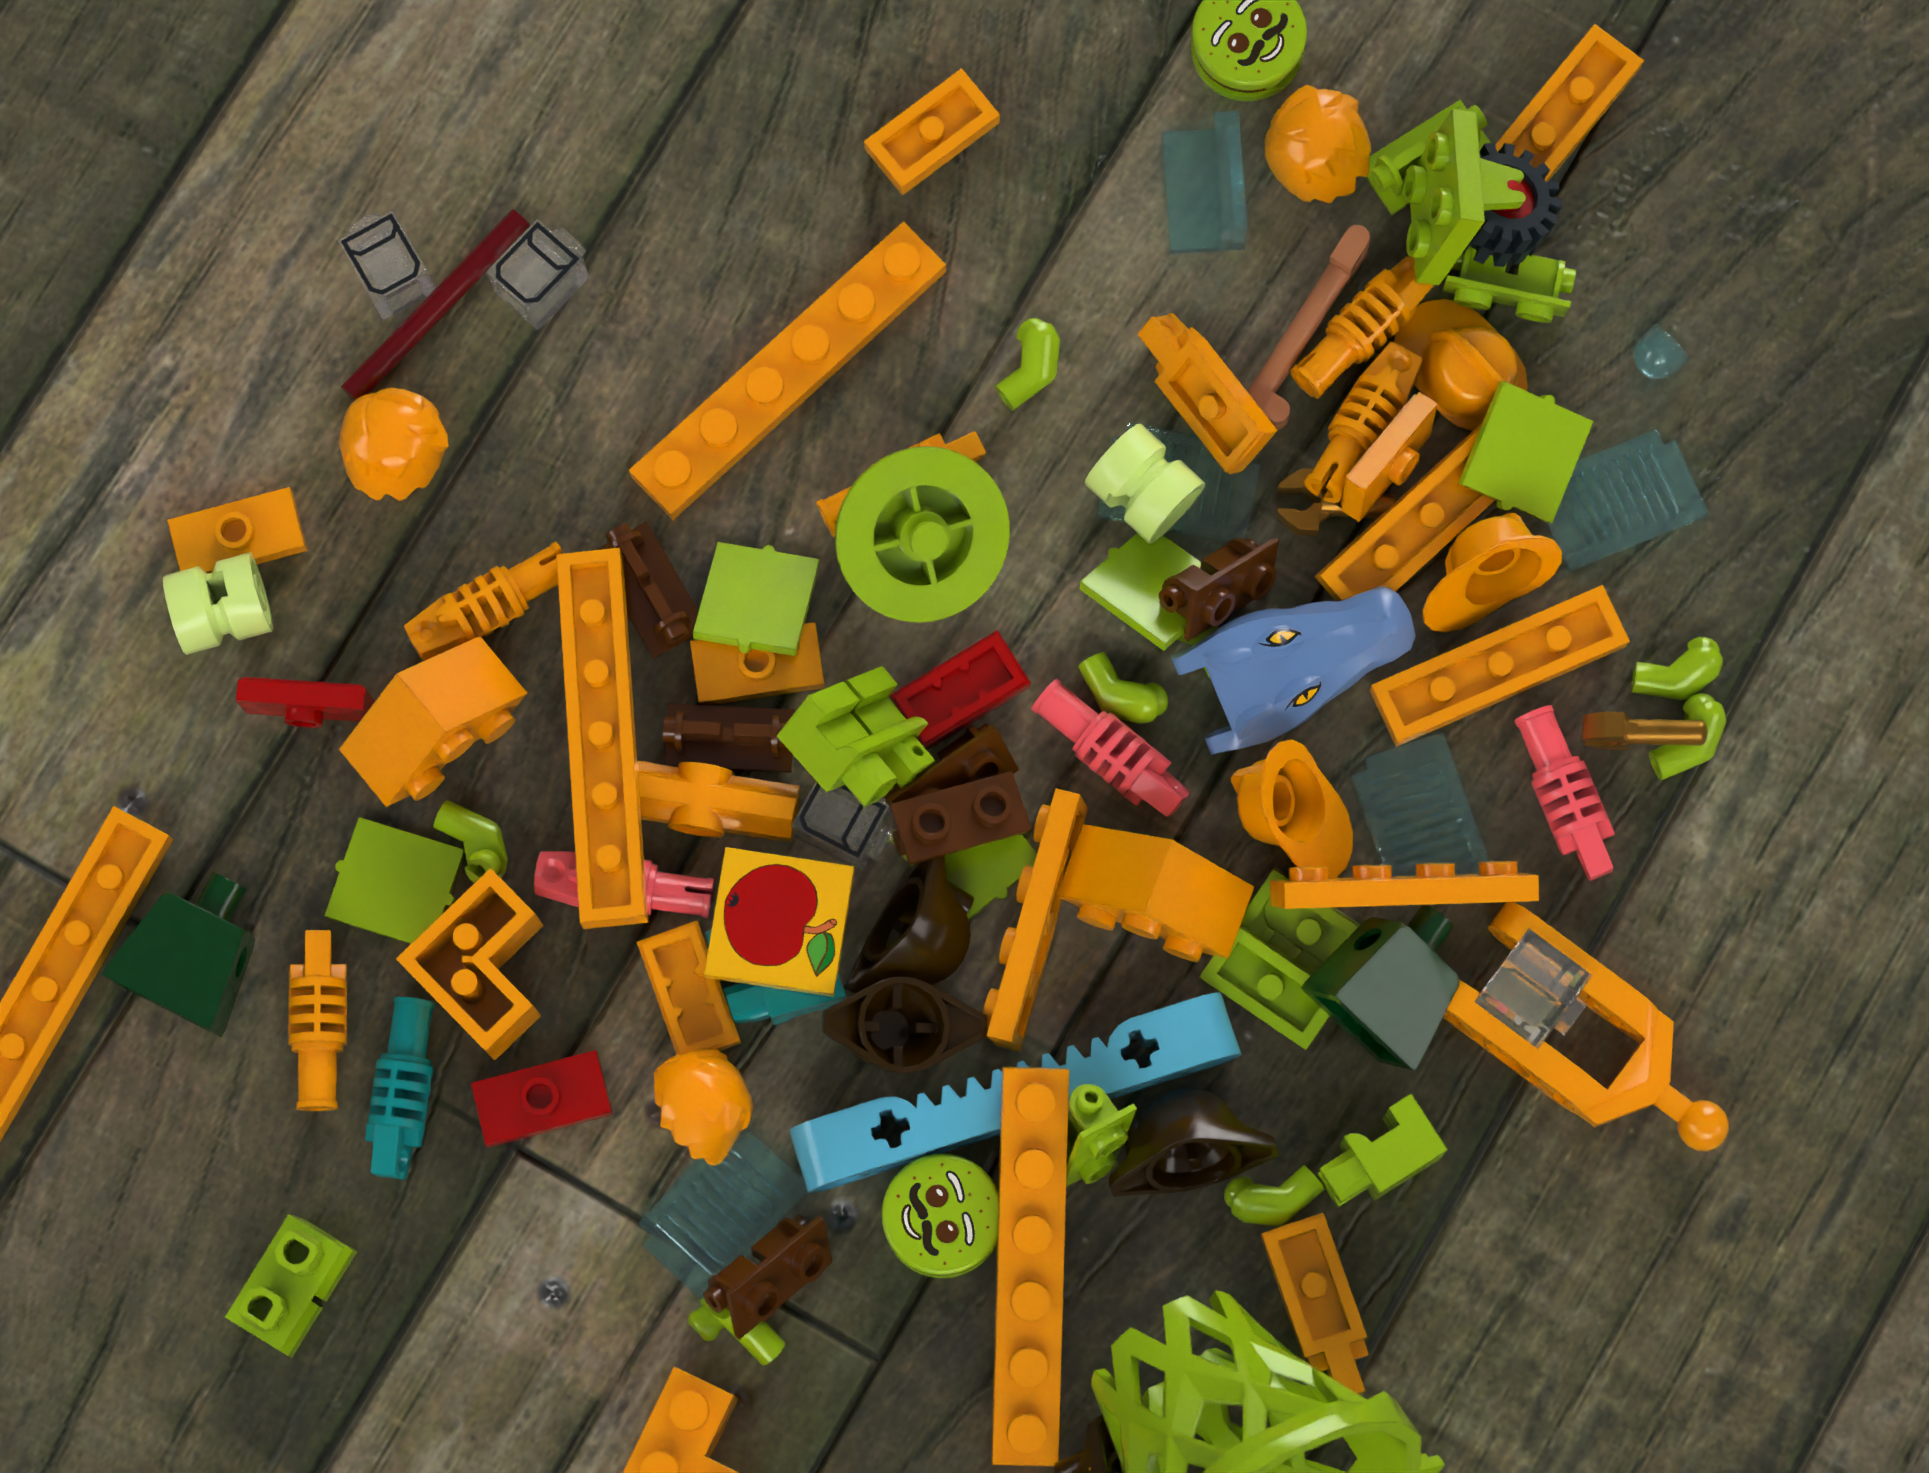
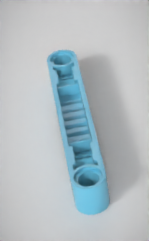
[789,992,1242,1193]

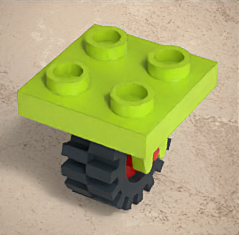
[1403,109,1562,285]

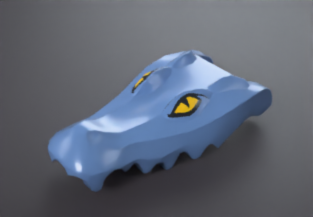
[1170,586,1416,755]

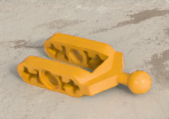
[1443,902,1729,1151]

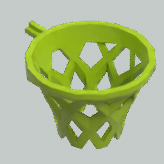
[1091,1290,1445,1473]

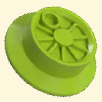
[835,446,1010,623]

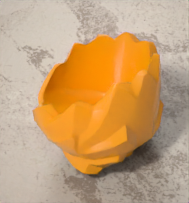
[1264,84,1372,203]
[339,388,449,501]
[654,1048,754,1166]

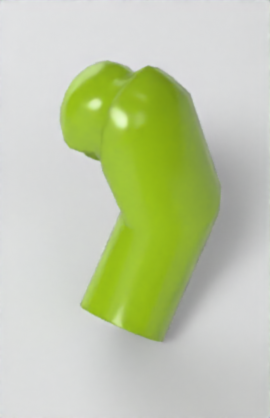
[994,318,1060,411]
[1631,637,1723,700]
[1078,652,1168,724]
[1648,693,1727,781]
[433,800,508,883]

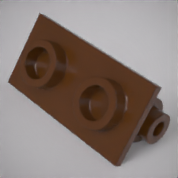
[596,521,699,660]
[1159,537,1279,641]
[663,703,795,773]
[883,723,1019,808]
[889,771,1032,865]
[703,1215,833,1340]

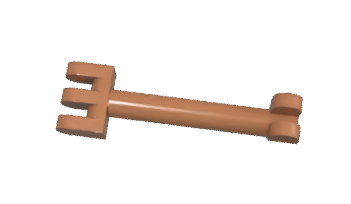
[1247,225,1370,430]

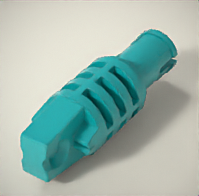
[365,997,435,1180]

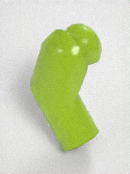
[1224,1165,1325,1227]
[688,1298,786,1366]

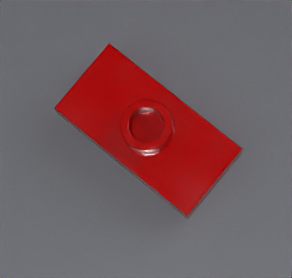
[889,630,1031,750]
[236,677,375,728]
[470,1050,614,1148]

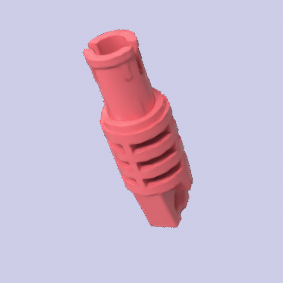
[1031,678,1190,817]
[1514,705,1615,881]
[534,851,715,919]

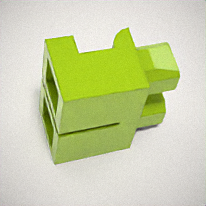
[777,666,936,807]
[1317,1094,1447,1208]
[225,1214,358,1358]

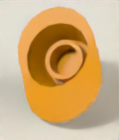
[1394,299,1528,431]
[1422,513,1562,633]
[1231,739,1353,878]

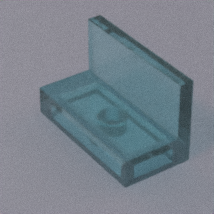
[1162,111,1248,254]

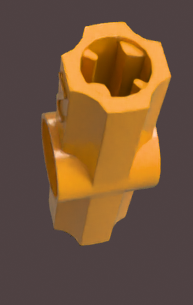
[637,761,801,842]

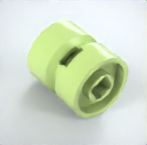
[1085,424,1205,544]
[163,552,273,655]

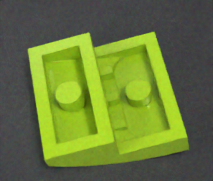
[1199,867,1360,1050]

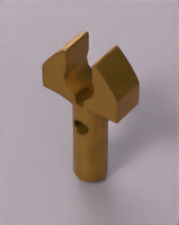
[1276,468,1397,536]
[1582,712,1708,750]

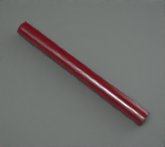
[341,209,530,401]

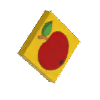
[704,847,855,997]

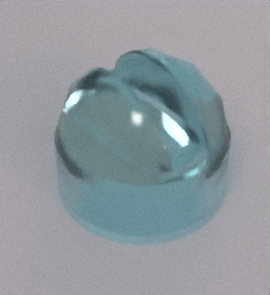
[1634,324,1689,379]

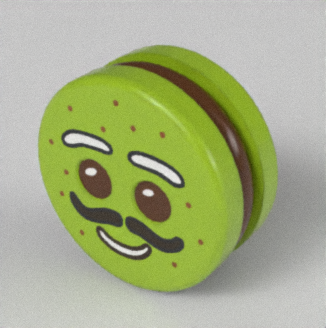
[1190,0,1307,101]
[882,1154,999,1279]

